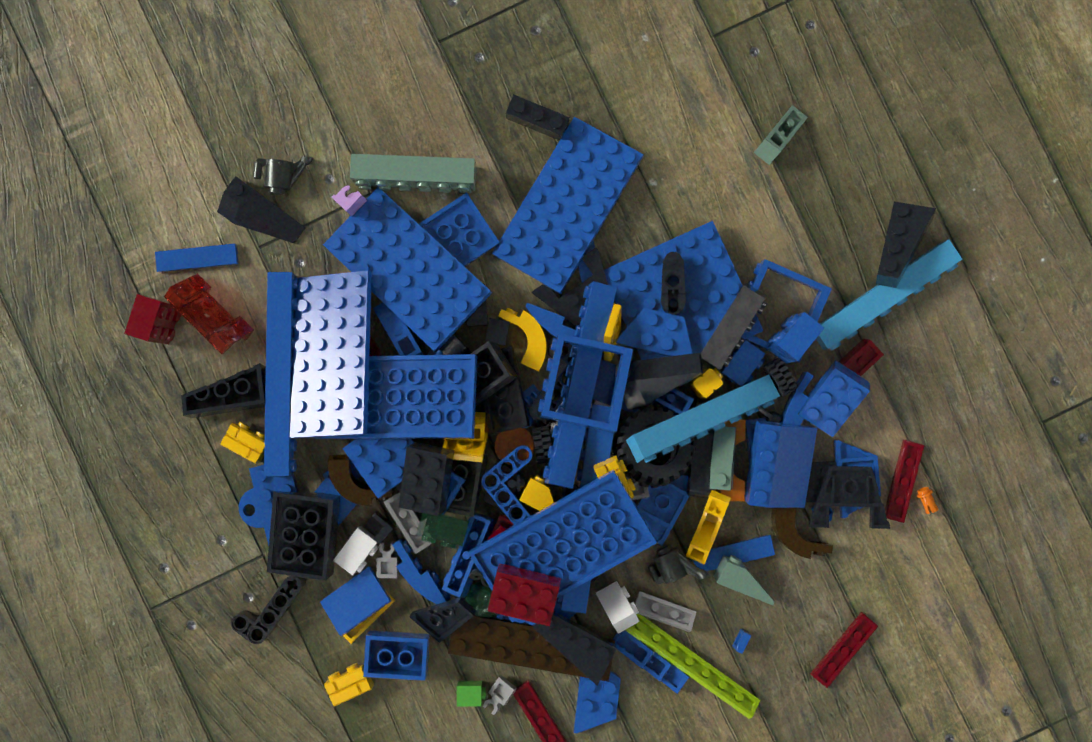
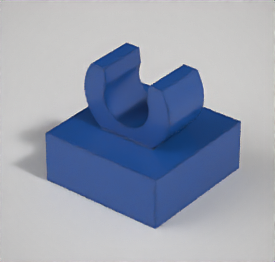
[523,384,540,409]

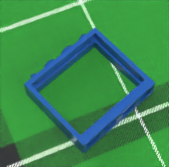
[745,259,832,363]
[538,333,633,433]

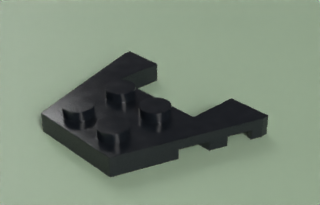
[532,247,614,327]
[809,466,890,529]

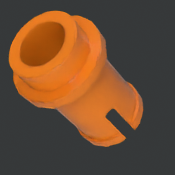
[917,487,939,514]

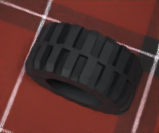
[613,406,695,488]

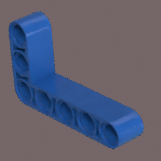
[481,445,532,525]

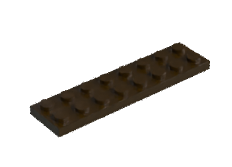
[448,615,615,682]

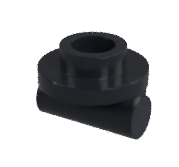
[508,472,525,493]

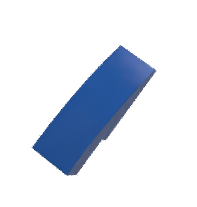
[526,303,575,345]

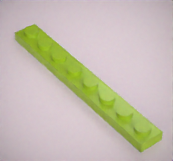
[625,614,760,719]

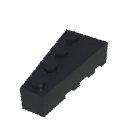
[876,201,936,288]
[701,283,767,369]
[181,363,266,418]
[533,611,617,686]

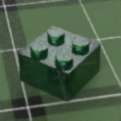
[417,513,469,549]

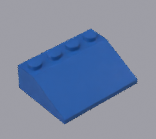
[745,420,817,508]

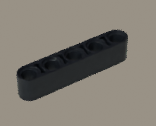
[687,398,715,498]

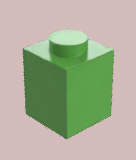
[457,681,486,707]

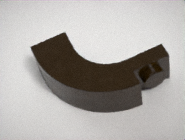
[328,454,393,506]
[771,508,833,559]

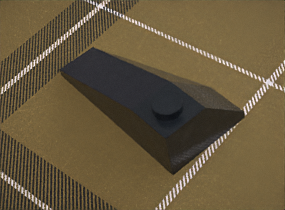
[217,176,306,244]
[615,353,703,410]

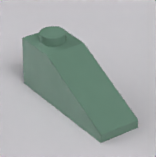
[754,105,808,165]
[710,427,736,490]
[713,555,774,605]

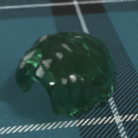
[465,582,497,618]

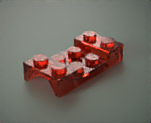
[164,273,254,355]

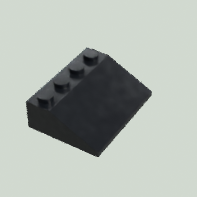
[267,491,341,581]

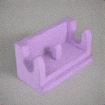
[332,186,367,216]

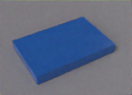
[320,567,392,636]

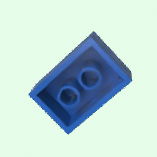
[766,312,824,364]
[799,360,870,437]
[363,630,430,681]

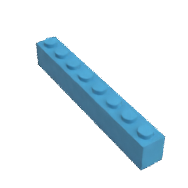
[816,239,962,351]
[626,375,780,463]

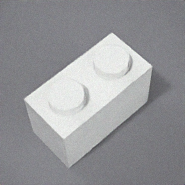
[333,526,379,575]
[596,581,640,634]

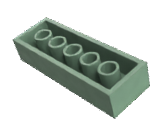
[350,154,477,194]

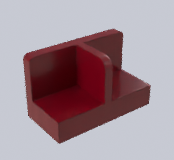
[838,338,884,376]

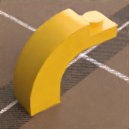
[498,308,546,372]
[686,490,731,564]

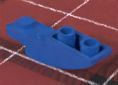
[373,303,423,356]
[392,538,451,604]

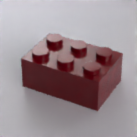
[124,294,181,345]
[488,563,561,627]

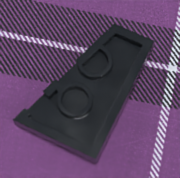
[409,597,477,643]

